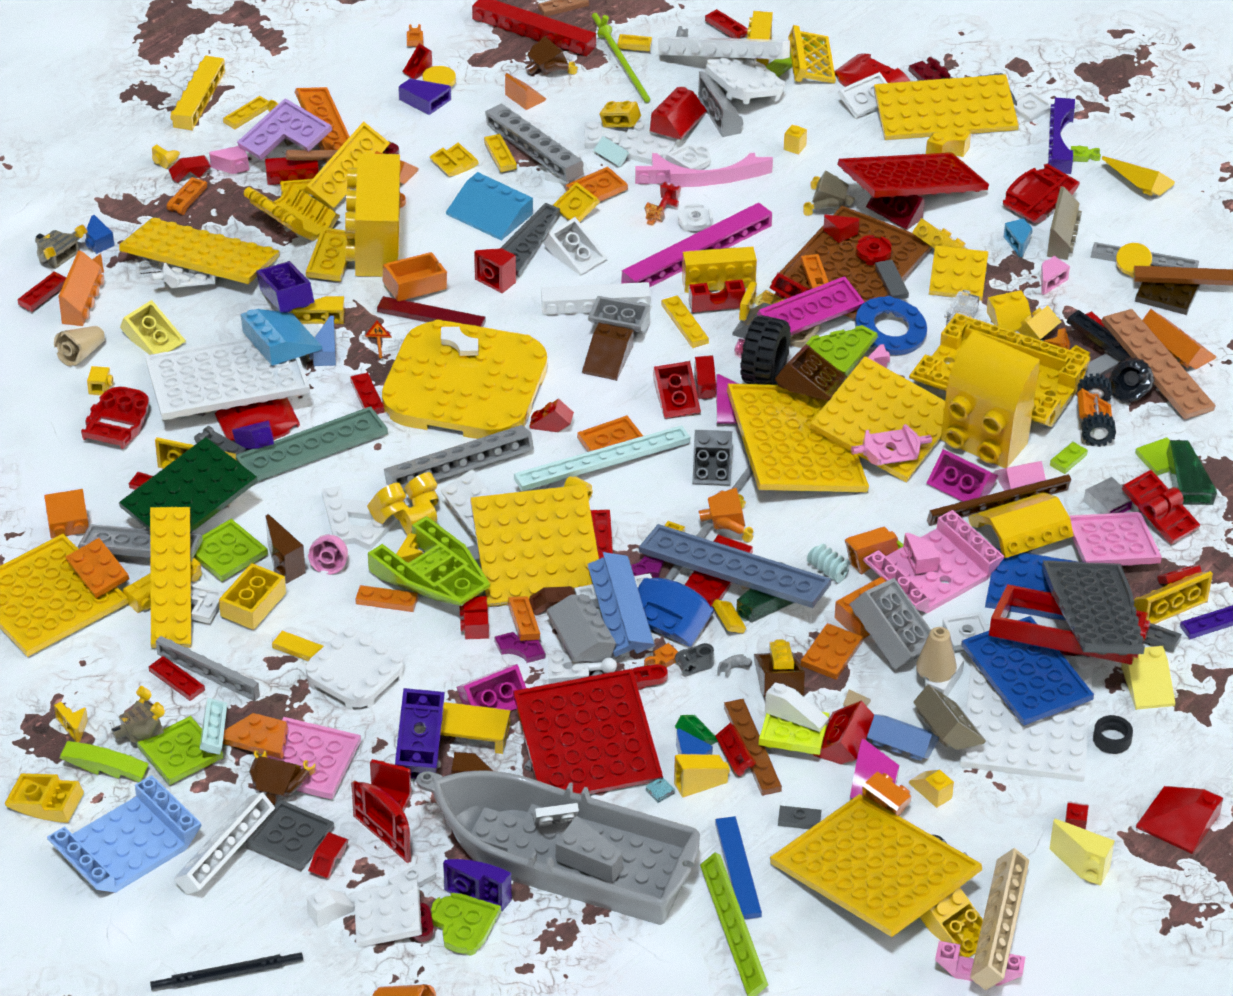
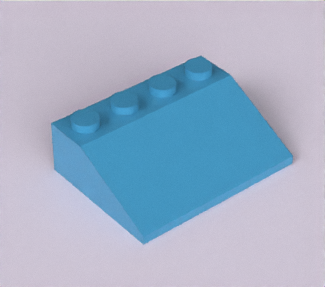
[446,172,533,241]
[240,309,322,366]

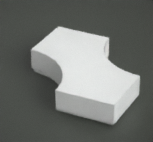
[441,327,478,356]

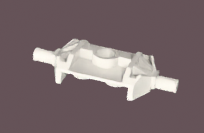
[150,263,217,288]

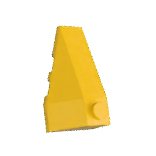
[1102,156,1175,197]

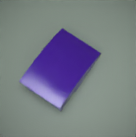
[443,859,512,912]

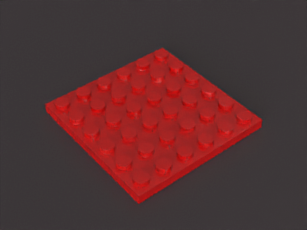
[513,668,663,795]

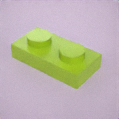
[1050,441,1088,474]

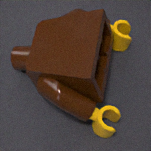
[525,36,578,75]
[249,750,316,806]

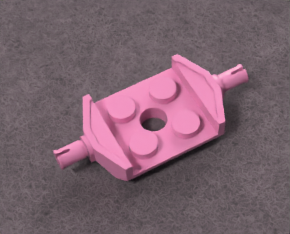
[851,424,932,465]

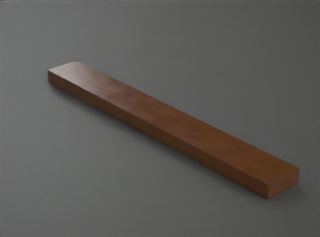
[926,474,1072,526]

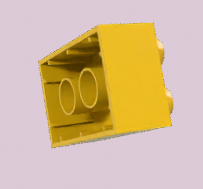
[345,154,400,277]

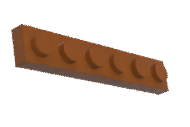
[724,698,782,796]

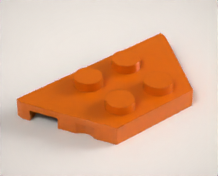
[222,713,288,759]

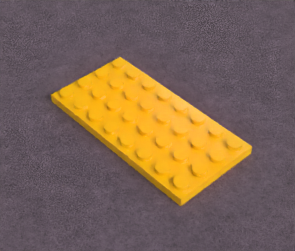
[873,74,1019,140]
[119,218,279,284]

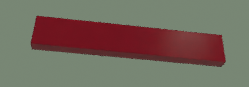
[377,296,486,327]

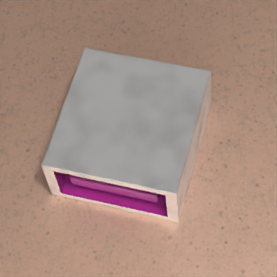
[1084,477,1134,514]

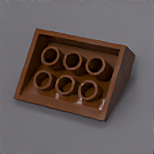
[774,344,847,401]

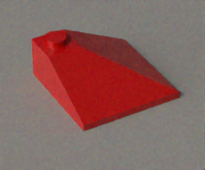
[1136,786,1223,854]

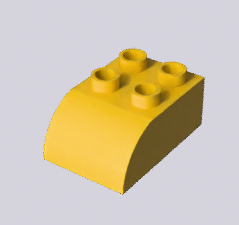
[940,331,1040,468]

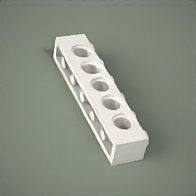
[173,792,275,895]

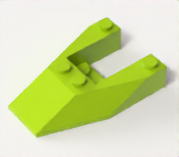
[367,516,490,606]

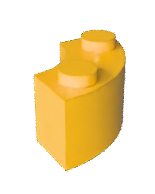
[926,128,971,157]

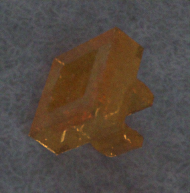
[644,202,665,226]

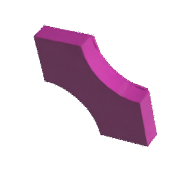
[631,556,664,578]
[494,632,546,663]

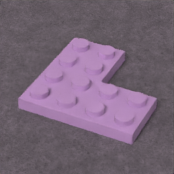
[237,98,333,160]

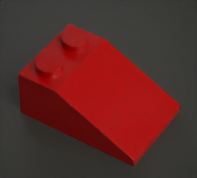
[653,361,701,419]

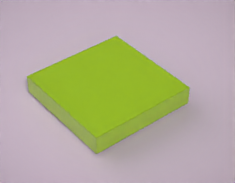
[1135,437,1188,475]

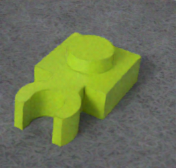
[1070,145,1101,162]

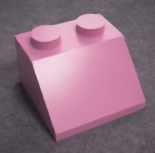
[994,461,1046,491]

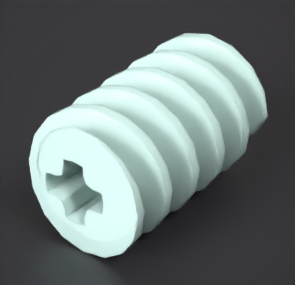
[807,544,850,583]

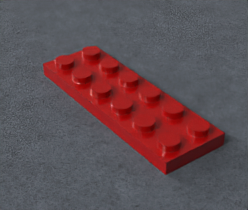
[685,535,753,619]

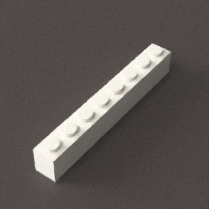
[658,36,790,59]

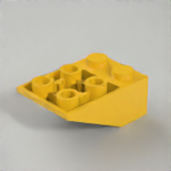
[920,887,983,958]

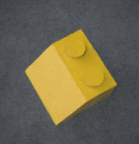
[986,290,1032,332]

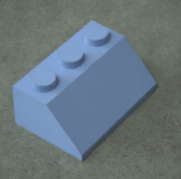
[867,714,939,761]

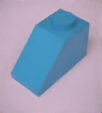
[1003,218,1033,257]

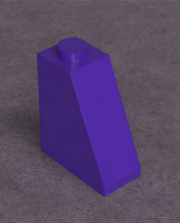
[398,79,451,115]

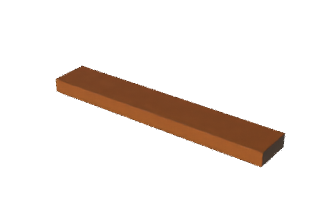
[1133,265,1233,286]

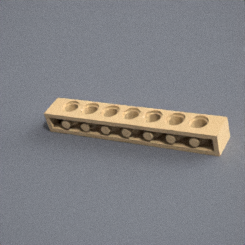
[970,848,1030,990]

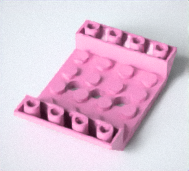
[864,510,1004,613]

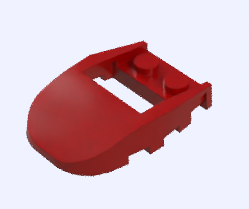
[81,386,149,449]

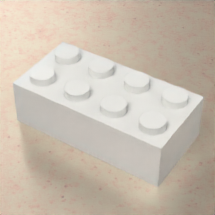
[441,469,492,540]

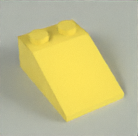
[120,300,186,355]
[1121,646,1175,710]
[1049,819,1115,886]

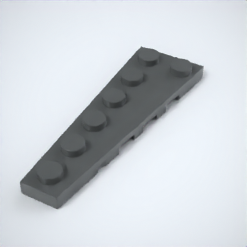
[501,203,560,277]

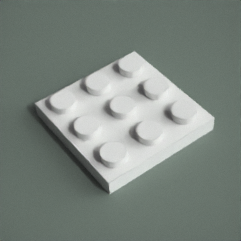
[618,122,680,165]
[354,879,422,948]

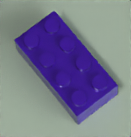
[256,261,315,313]

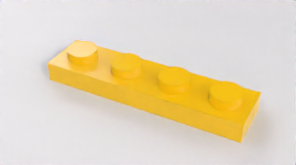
[661,295,709,348]

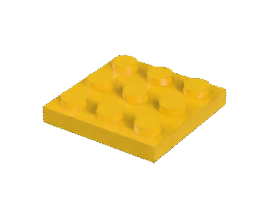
[929,245,988,301]

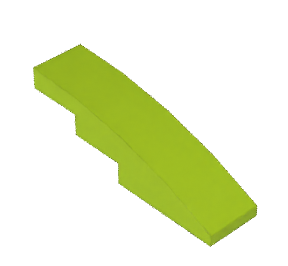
[59,741,149,782]

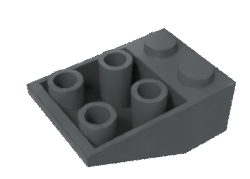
[692,430,733,486]

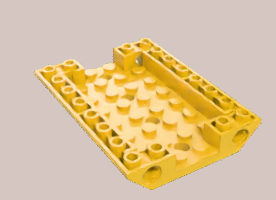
[909,313,1091,427]

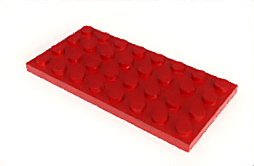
[837,152,989,198]

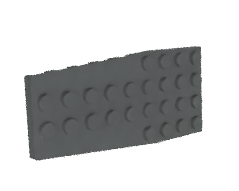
[1042,560,1145,655]

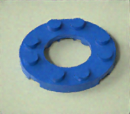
[855,296,927,355]

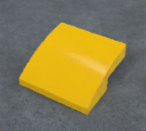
[430,142,479,176]

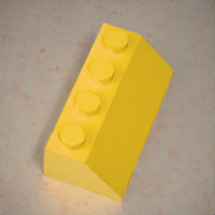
[155,437,236,468]
[1134,571,1213,624]

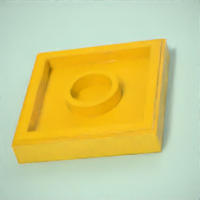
[553,182,600,222]

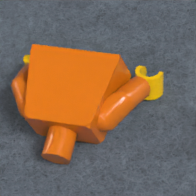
[698,488,754,542]

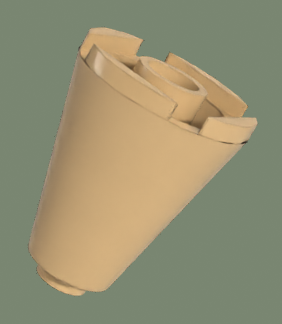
[54,326,105,366]
[916,627,957,683]

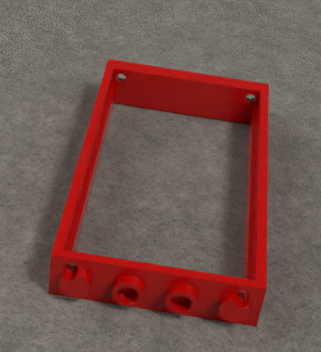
[989,584,1150,665]

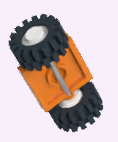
[1077,373,1116,447]

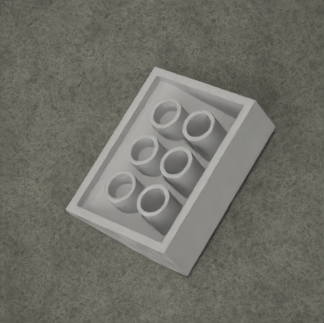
[849,578,931,670]

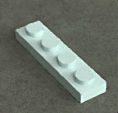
[200,698,227,755]

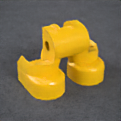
[367,472,439,535]

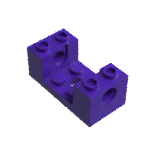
[395,688,445,779]

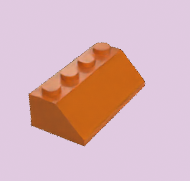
[58,250,104,326]
[1142,309,1217,369]

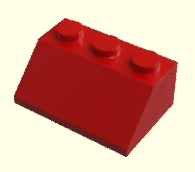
[812,700,874,765]

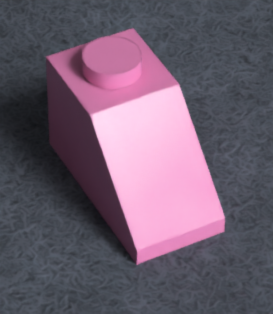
[209,146,249,174]
[1040,256,1070,295]
[903,532,941,574]

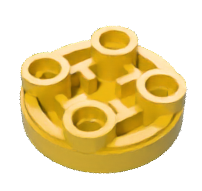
[422,66,456,87]
[1116,243,1152,278]

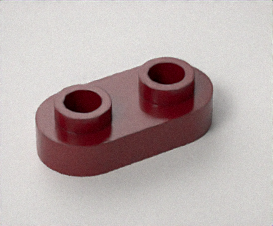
[413,903,435,942]

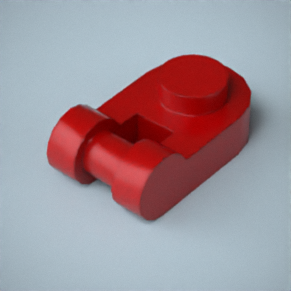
[633,664,668,690]

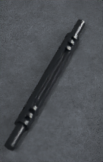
[150,952,303,990]

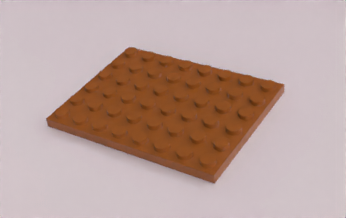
[771,206,933,320]

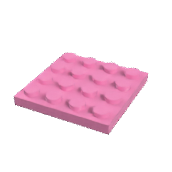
[1070,512,1162,566]
[267,717,361,799]

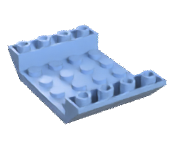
[47,775,202,893]

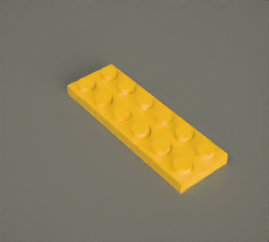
[305,121,390,210]

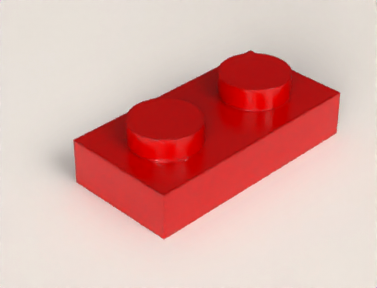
[1157,565,1202,585]

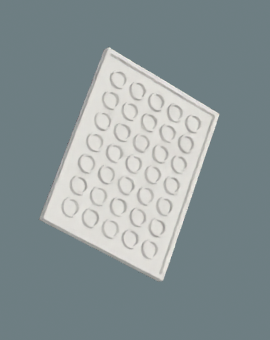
[145,338,310,420]
[960,655,1094,782]

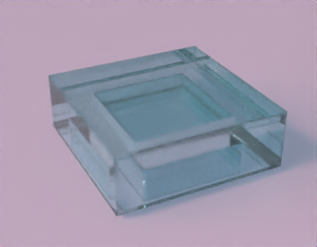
[646,778,675,803]

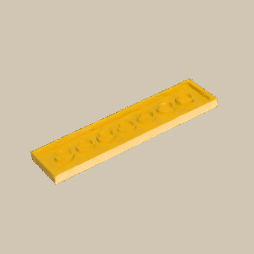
[150,507,191,648]

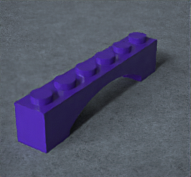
[1048,97,1075,174]

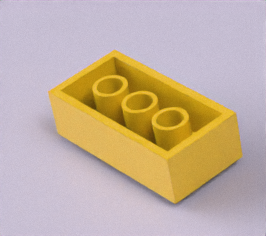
[682,246,757,293]

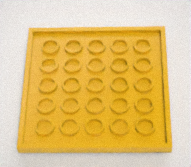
[809,356,945,483]
[470,484,599,607]
[0,534,129,657]

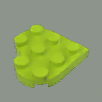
[431,893,501,956]

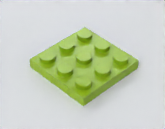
[194,518,268,581]
[137,716,223,785]

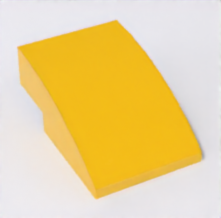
[4,773,84,823]

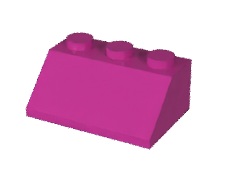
[927,449,998,501]
[456,664,526,711]

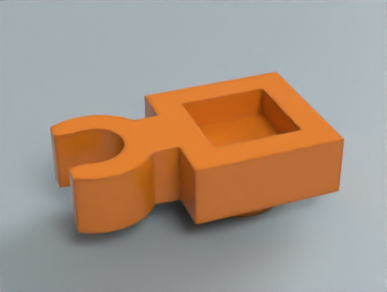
[407,24,423,47]
[644,643,678,668]

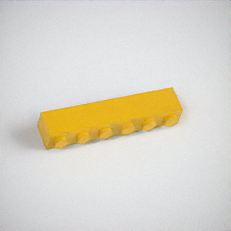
[170,55,225,131]

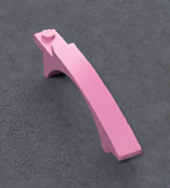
[635,153,773,187]

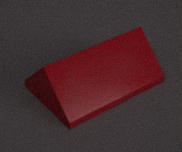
[866,195,925,230]

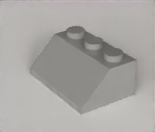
[588,296,650,333]

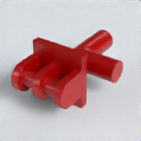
[656,182,681,214]

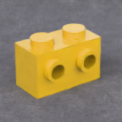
[599,101,641,127]
[1018,305,1061,340]

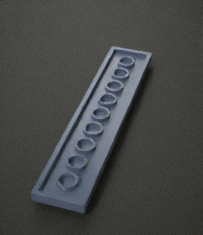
[639,524,831,608]

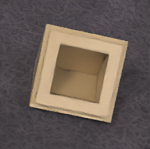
[843,689,871,707]

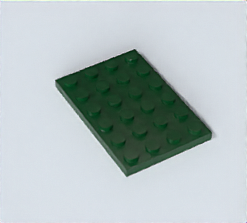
[119,437,258,534]

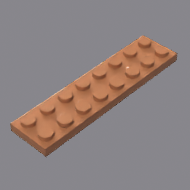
[1101,309,1216,419]

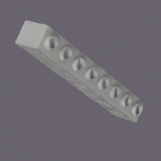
[485,103,584,182]
[384,425,534,491]

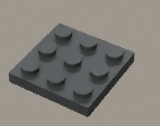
[246,800,334,870]

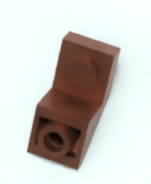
[529,586,575,616]

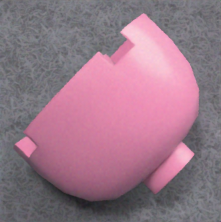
[308,534,348,575]

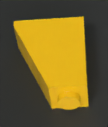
[674,754,730,798]

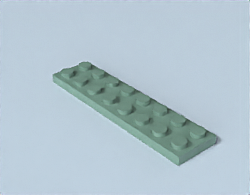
[236,406,388,481]

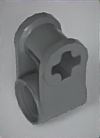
[674,643,714,676]

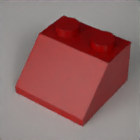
[474,248,516,294]

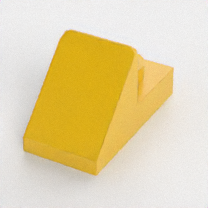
[396,533,423,563]
[54,702,88,742]

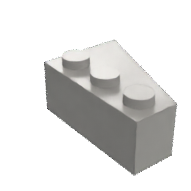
[555,816,623,884]

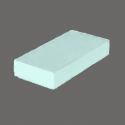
[594,136,629,167]

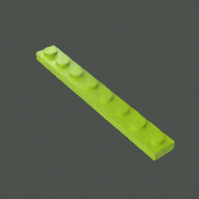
[700,852,769,996]

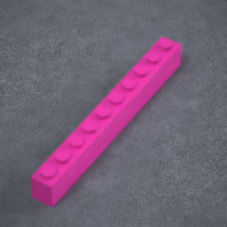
[621,202,772,288]

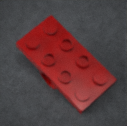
[1122,470,1200,545]

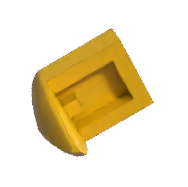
[152,144,180,169]

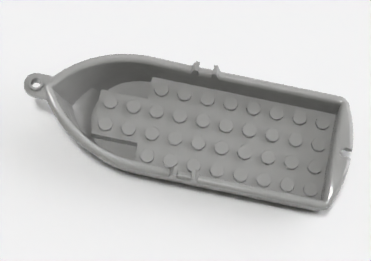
[416,771,700,925]

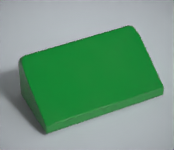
[675,715,718,745]

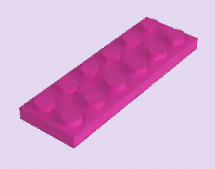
[757,276,865,335]

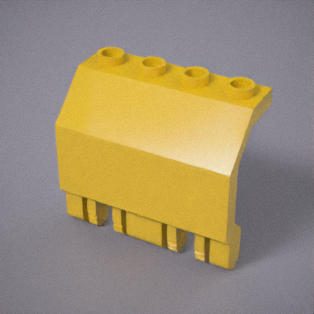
[243,183,340,241]
[968,493,1074,558]

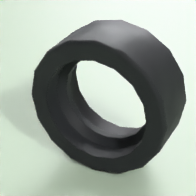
[1093,715,1133,754]

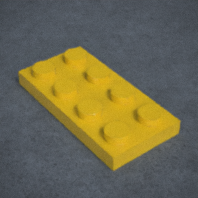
[306,227,355,282]

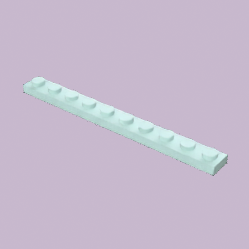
[513,425,691,491]

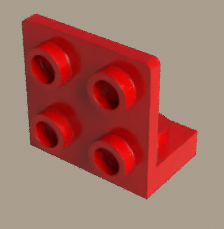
[370,759,412,811]

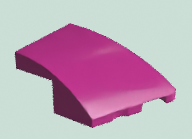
[716,374,739,424]
[850,739,900,798]

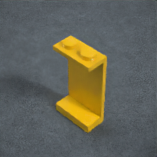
[440,702,511,754]

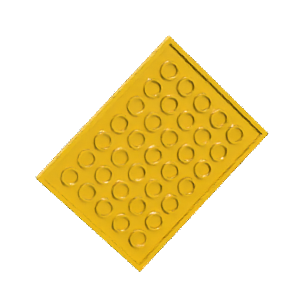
[727,384,869,492]
[770,794,982,937]

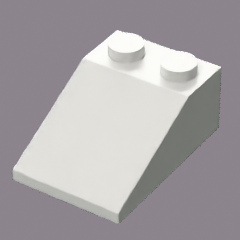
[543,217,608,276]

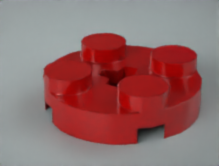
[856,235,892,265]

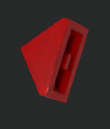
[402,43,433,80]
[823,214,860,243]

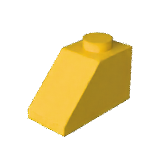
[909,769,954,808]

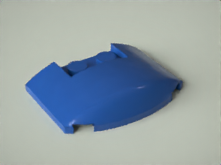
[638,578,714,647]

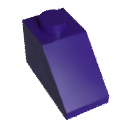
[232,420,274,449]

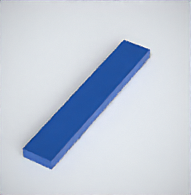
[715,816,762,919]

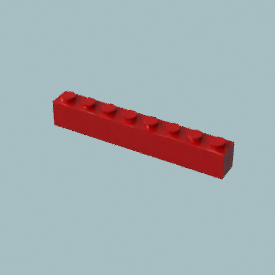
[472,0,596,57]

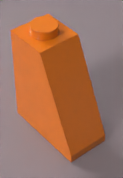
[845,526,898,575]

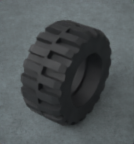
[740,315,791,385]

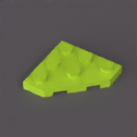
[806,325,878,376]

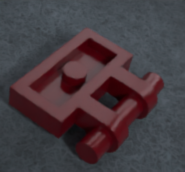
[908,57,951,81]

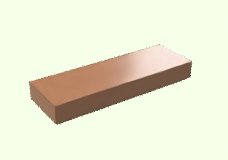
[538,0,589,17]

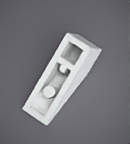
[765,682,829,732]

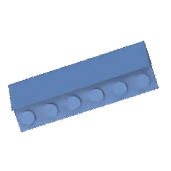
[587,552,655,657]

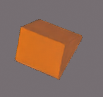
[505,73,547,110]

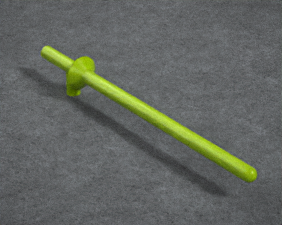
[592,13,651,103]

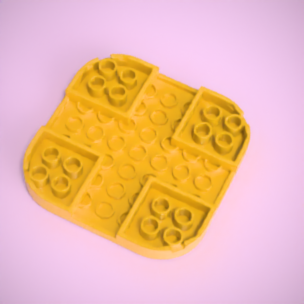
[382,319,547,439]

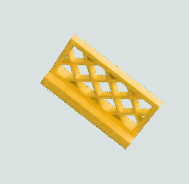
[788,25,836,84]

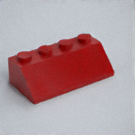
[650,87,707,140]

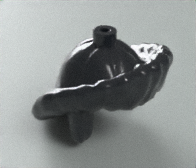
[1109,357,1155,402]

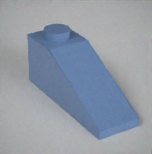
[309,316,336,366]

